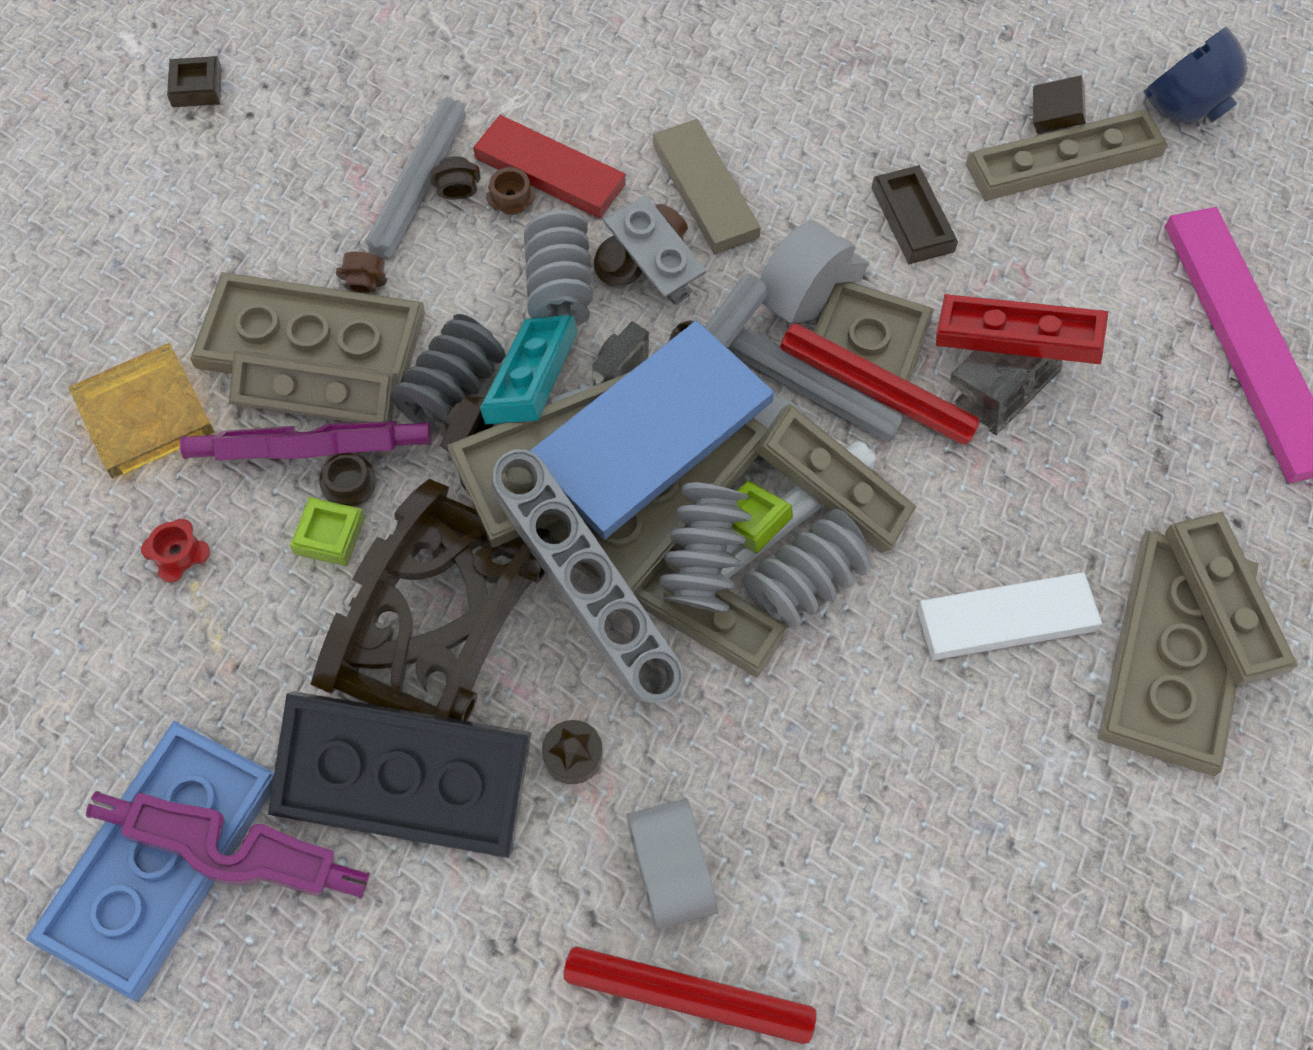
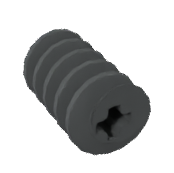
[390,314,506,430]

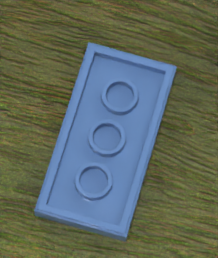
[530,320,774,540]
[26,721,274,1003]

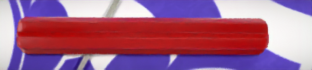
[780,324,979,445]
[563,946,817,1044]

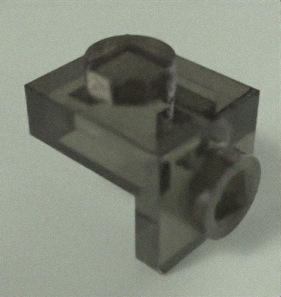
[592,321,649,385]

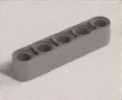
[491,449,684,703]

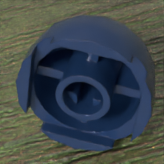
[1143,26,1248,123]

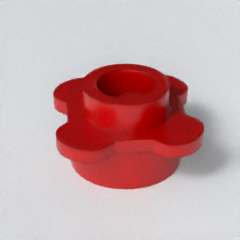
[141,519,210,583]

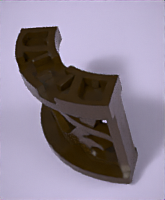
[310,479,550,721]

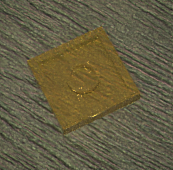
[68,342,215,479]

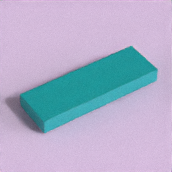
[480,315,578,424]

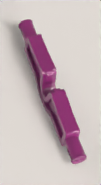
[180,421,432,460]
[86,791,370,899]

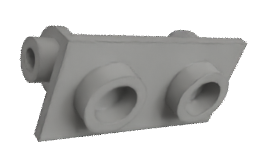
[604,195,707,303]

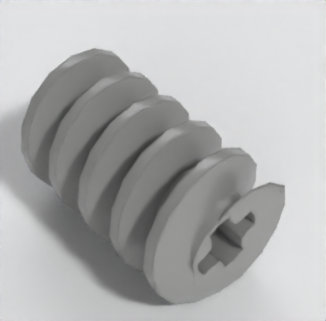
[524,210,593,326]
[659,482,752,613]
[743,509,871,628]

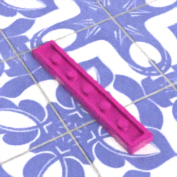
[1165,207,1313,484]

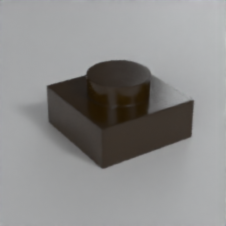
[439,397,493,452]

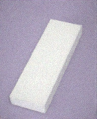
[916,572,1102,661]

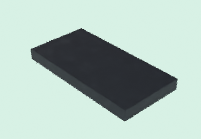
[268,691,532,858]

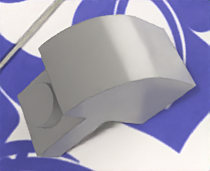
[760,220,869,324]

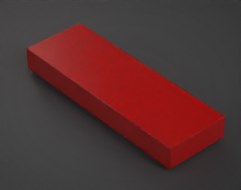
[473,115,626,219]
[936,294,1109,365]

